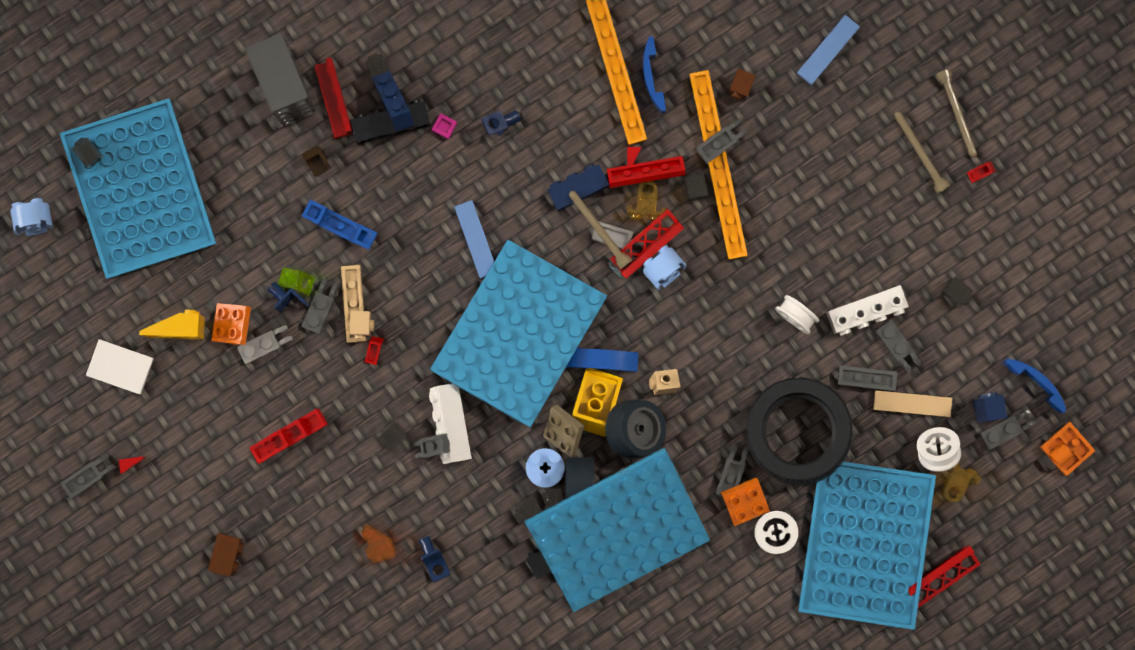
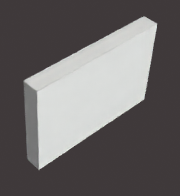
[86,339,154,394]

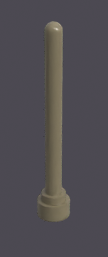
[936,69,977,157]
[894,112,951,194]
[569,191,632,270]

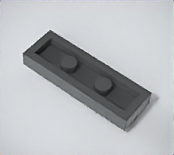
[837,365,898,391]

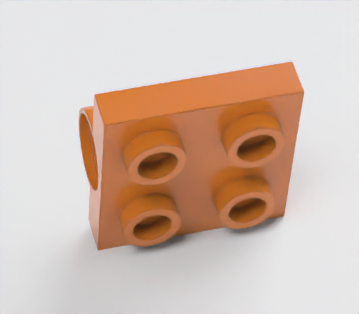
[211,303,251,345]
[1040,422,1095,476]
[721,477,770,526]

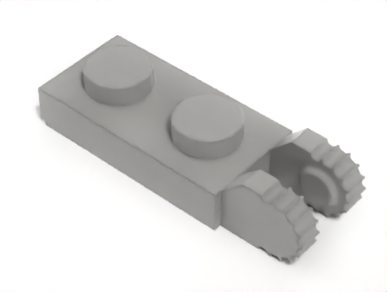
[237,325,293,364]

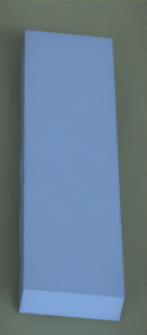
[797,15,860,85]
[454,200,494,279]

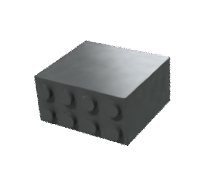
[245,33,317,126]

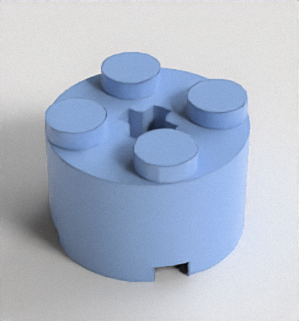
[10,198,53,236]
[643,245,687,290]
[526,449,565,487]

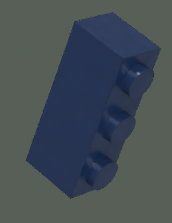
[372,70,414,132]
[548,164,609,212]
[974,392,1007,423]

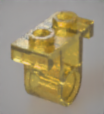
[627,181,666,220]
[941,463,982,502]

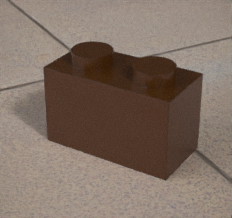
[208,533,245,577]

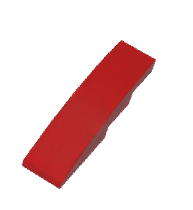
[249,408,328,464]

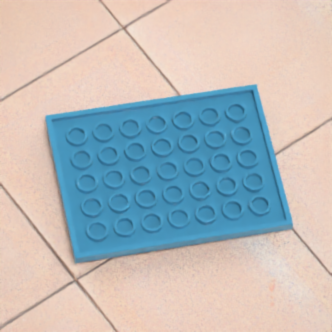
[60,98,217,279]
[430,240,607,428]
[525,448,710,612]
[798,462,936,630]

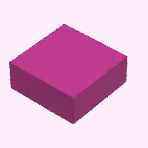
[432,113,457,140]

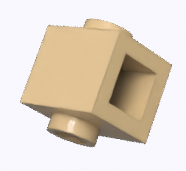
[346,311,374,339]
[649,369,680,395]

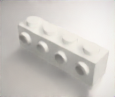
[826,285,909,336]
[429,384,472,464]

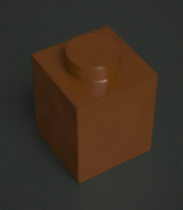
[728,69,756,100]

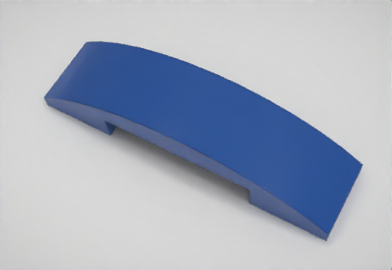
[643,36,666,114]
[302,200,378,250]
[567,348,639,372]
[1002,359,1066,414]

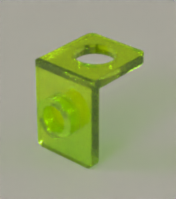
[278,267,315,295]

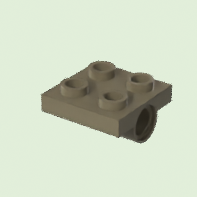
[543,404,584,457]

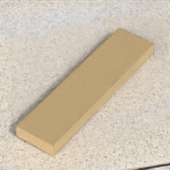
[341,265,366,343]
[873,391,952,417]

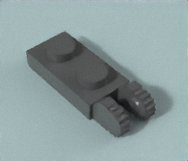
[695,119,749,164]
[301,278,339,334]
[875,320,922,374]
[980,409,1036,450]
[413,433,450,458]
[715,444,749,497]
[60,454,116,499]

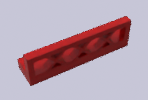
[314,57,354,139]
[607,156,686,188]
[610,208,684,279]
[908,545,981,608]

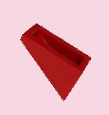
[627,147,642,165]
[967,161,996,183]
[365,336,384,365]
[119,456,145,474]

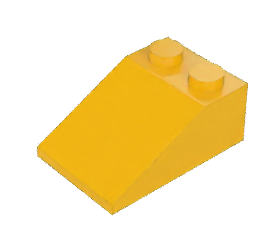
[139,310,205,340]
[571,368,623,437]

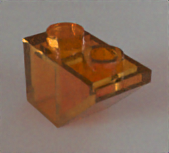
[361,524,397,563]

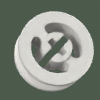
[775,295,820,334]
[917,427,961,472]
[754,511,798,554]

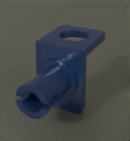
[481,110,520,136]
[267,282,310,312]
[419,536,450,582]

